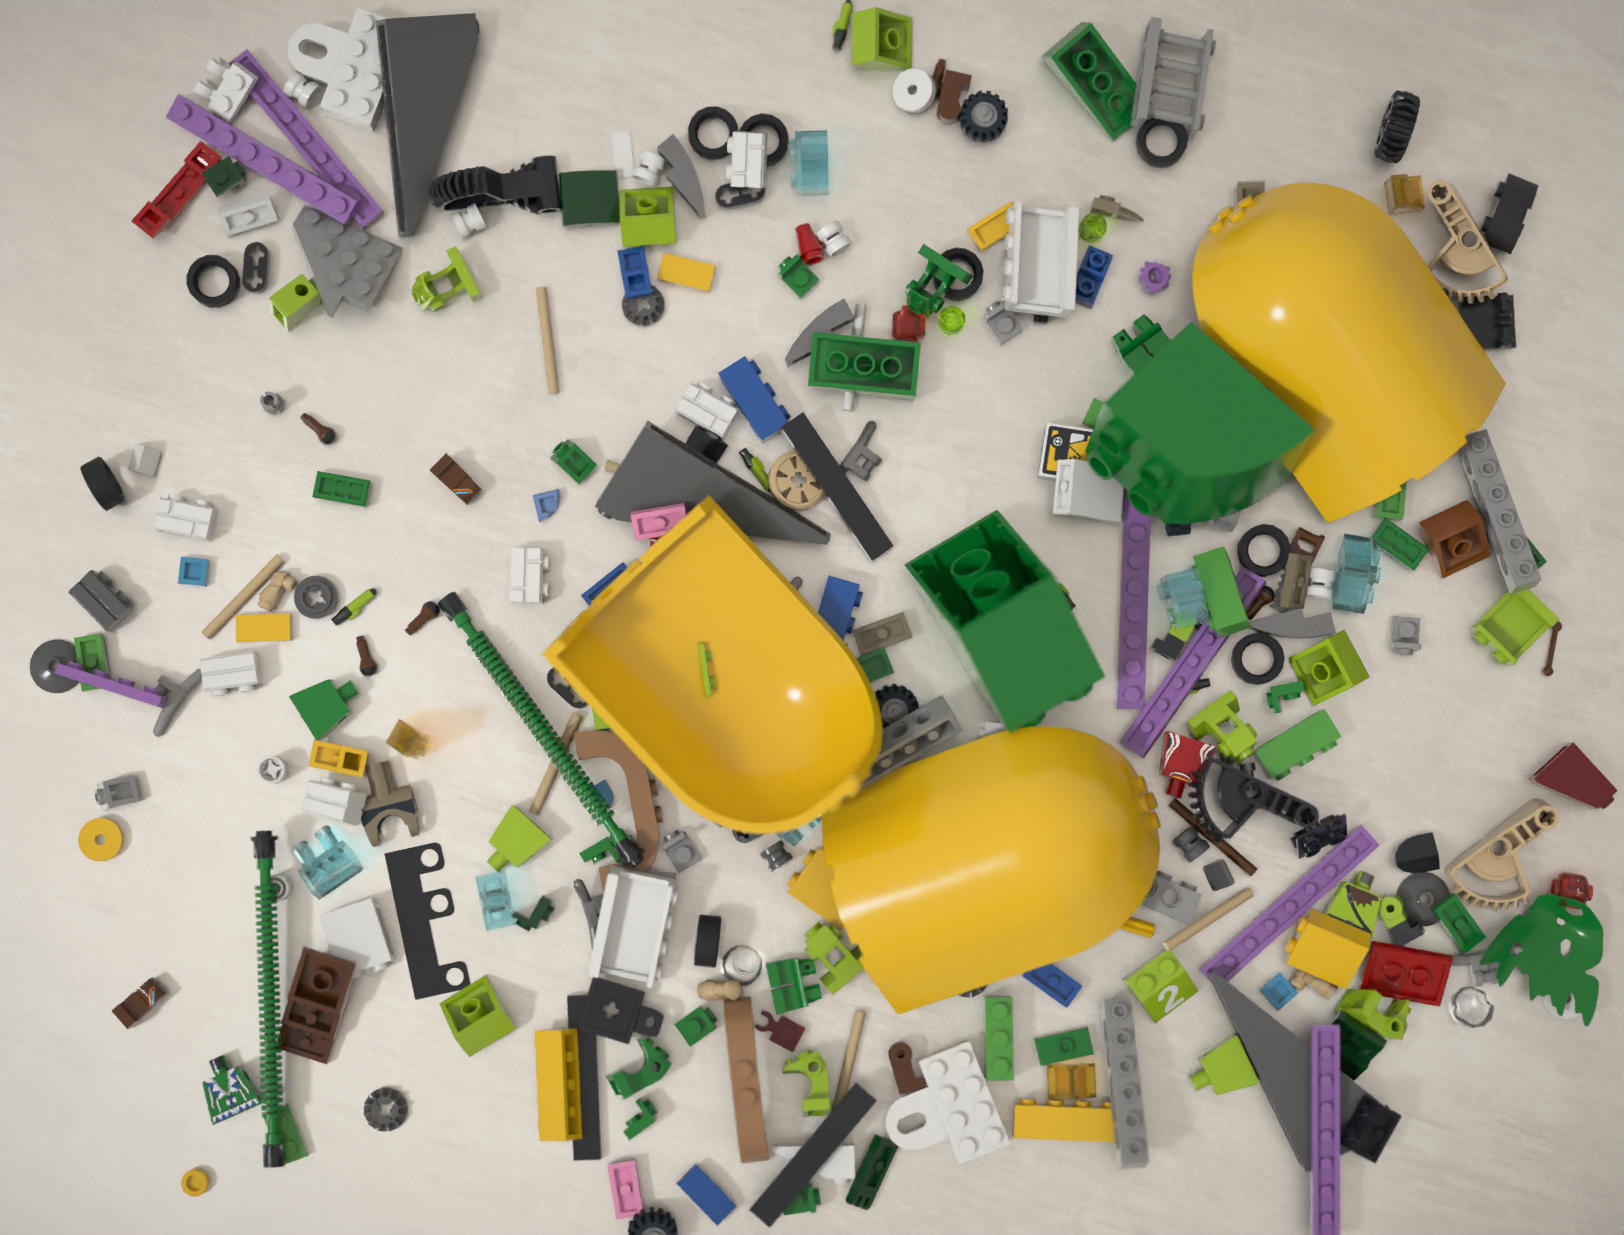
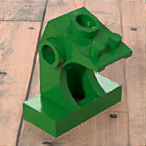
[905,244,973,318]
[606,1038,672,1100]

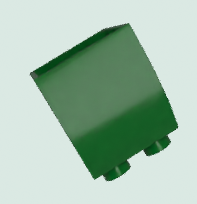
[1085,322,1315,524]
[904,510,1106,733]

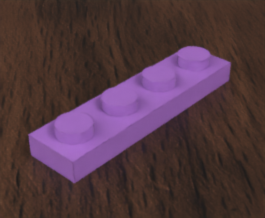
[55,661,167,708]

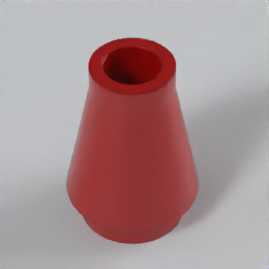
[795,223,825,265]

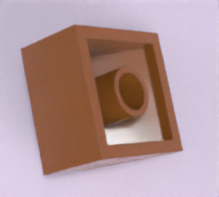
[1419,500,1491,579]

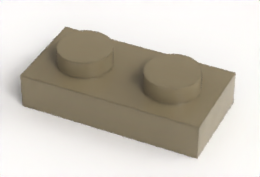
[1280,553,1313,609]
[852,612,912,656]

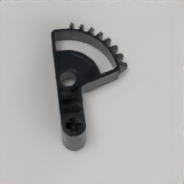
[430,155,561,215]
[1188,757,1319,844]

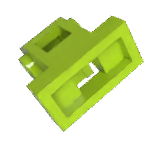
[411,246,483,312]
[1188,690,1257,765]
[804,921,864,995]
[1334,989,1411,1040]
[782,1050,830,1117]

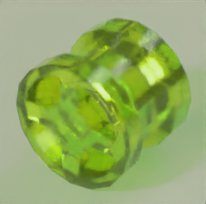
[1079,213,1107,243]
[938,306,965,335]

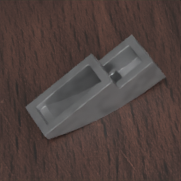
[657,134,706,220]
[785,298,854,367]
[1249,608,1336,639]

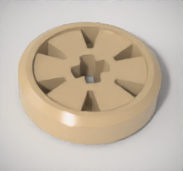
[768,450,824,510]

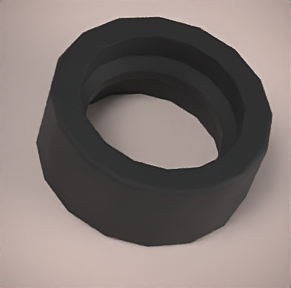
[688,106,738,160]
[739,113,789,167]
[1135,118,1188,168]
[932,247,984,301]
[186,255,240,308]
[80,456,125,511]
[1237,524,1291,577]
[1231,633,1285,685]
[694,915,721,968]

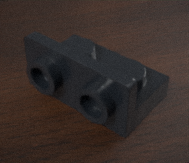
[1340,1095,1402,1164]

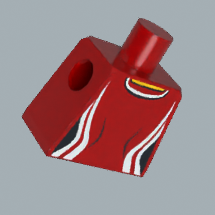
[1159,731,1217,799]

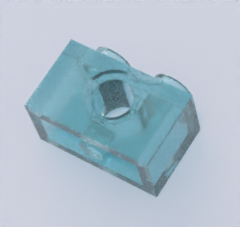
[475,871,516,931]

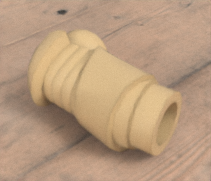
[257,571,297,612]
[1291,969,1338,1000]
[697,979,743,1001]

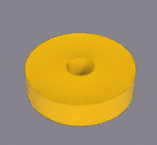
[78,818,124,861]

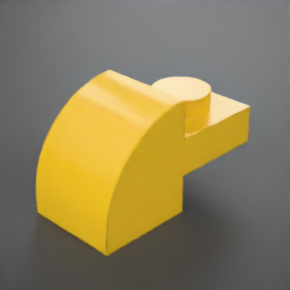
[308,740,368,778]

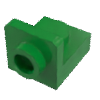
[778,254,820,300]
[550,439,597,484]
[1267,680,1306,713]
[579,837,622,864]
[674,1005,718,1047]
[623,1097,658,1141]
[783,1182,821,1215]

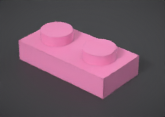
[631,503,686,541]
[607,1159,643,1219]

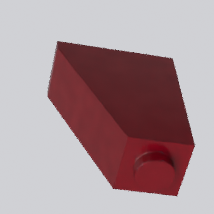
[1528,742,1618,810]

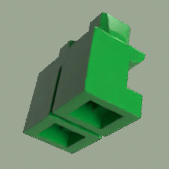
[1112,314,1172,377]
[765,957,822,1015]

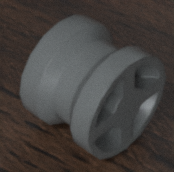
[759,840,793,872]

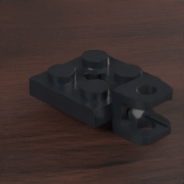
[576,977,664,1045]

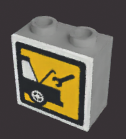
[1037,422,1093,482]

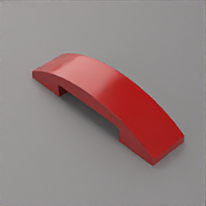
[131,141,222,239]

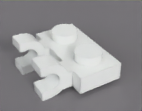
[193,57,258,122]

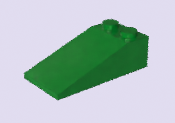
[1041,22,1151,141]
[808,332,921,400]

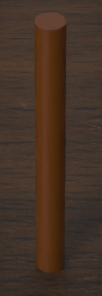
[1168,798,1258,877]

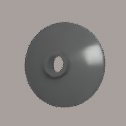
[30,639,79,693]
[1396,872,1450,926]

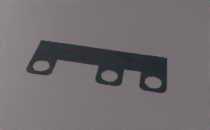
[384,843,470,1000]

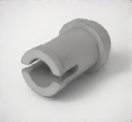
[260,391,284,414]

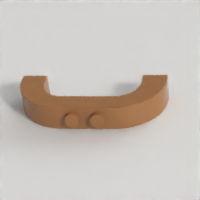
[574,730,663,894]
[724,996,769,1164]

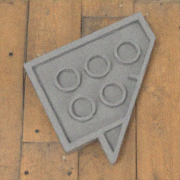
[292,205,402,318]

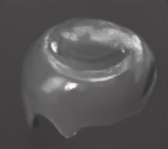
[720,945,762,988]
[1449,986,1494,1028]

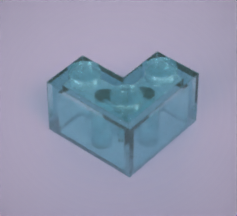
[790,130,829,196]
[1332,533,1381,614]
[1157,568,1210,630]

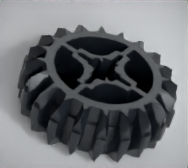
[1374,90,1420,164]

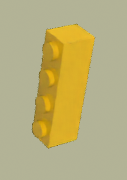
[534,1028,582,1141]
[1012,1098,1115,1142]

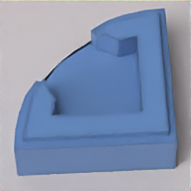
[533,489,560,522]

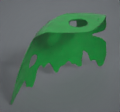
[1480,894,1603,1026]

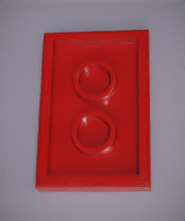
[1359,941,1453,1007]

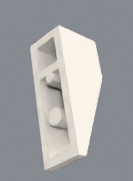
[772,1143,855,1184]

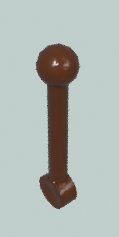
[1543,621,1562,676]

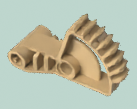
[1427,180,1508,303]
[1447,799,1559,911]

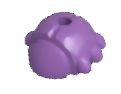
[1139,261,1171,293]

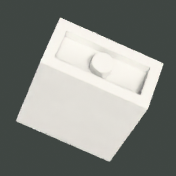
[1053,459,1123,523]
[319,898,394,979]

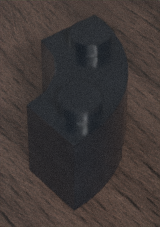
[1480,173,1538,254]

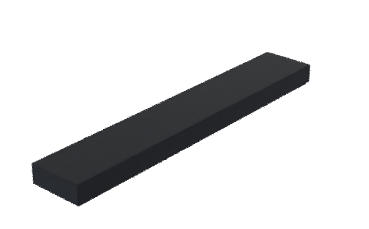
[780,412,893,562]
[567,995,602,1161]
[749,1083,877,1228]

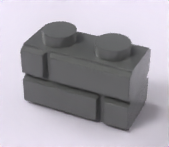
[68,570,134,632]

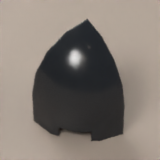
[686,426,728,463]
[1395,832,1440,873]

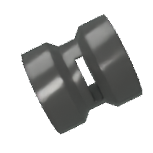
[1172,825,1210,863]

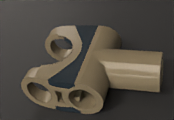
[361,761,420,847]

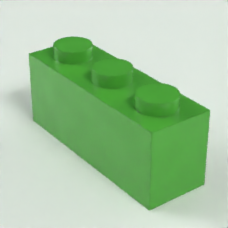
[1191,546,1251,638]
[1253,709,1341,781]
[983,996,1014,1081]

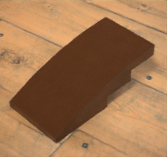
[276,946,356,1064]

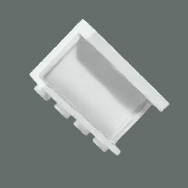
[1002,200,1079,318]
[587,865,678,989]

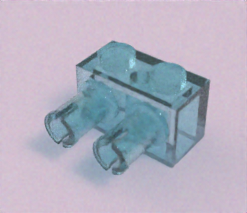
[292,825,364,900]

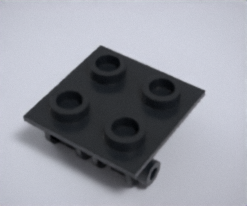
[1460,292,1516,349]
[1290,813,1347,859]

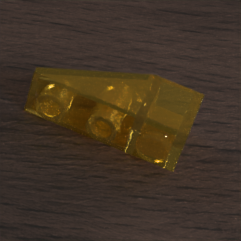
[386,719,431,759]

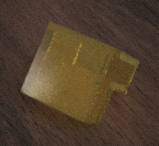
[1384,174,1425,215]
[1047,1063,1096,1100]

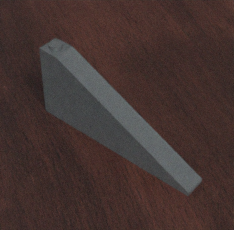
[376,13,480,237]
[595,420,831,545]
[1207,970,1389,1172]

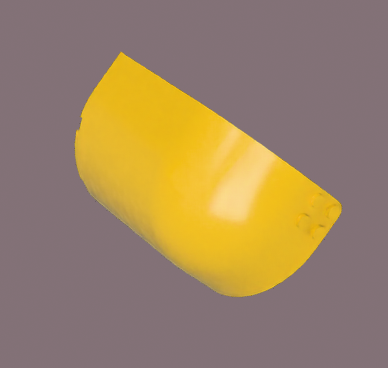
[1192,183,1506,523]
[542,495,883,834]
[821,726,1161,1015]

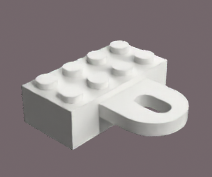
[287,8,388,132]
[885,1039,1010,1165]

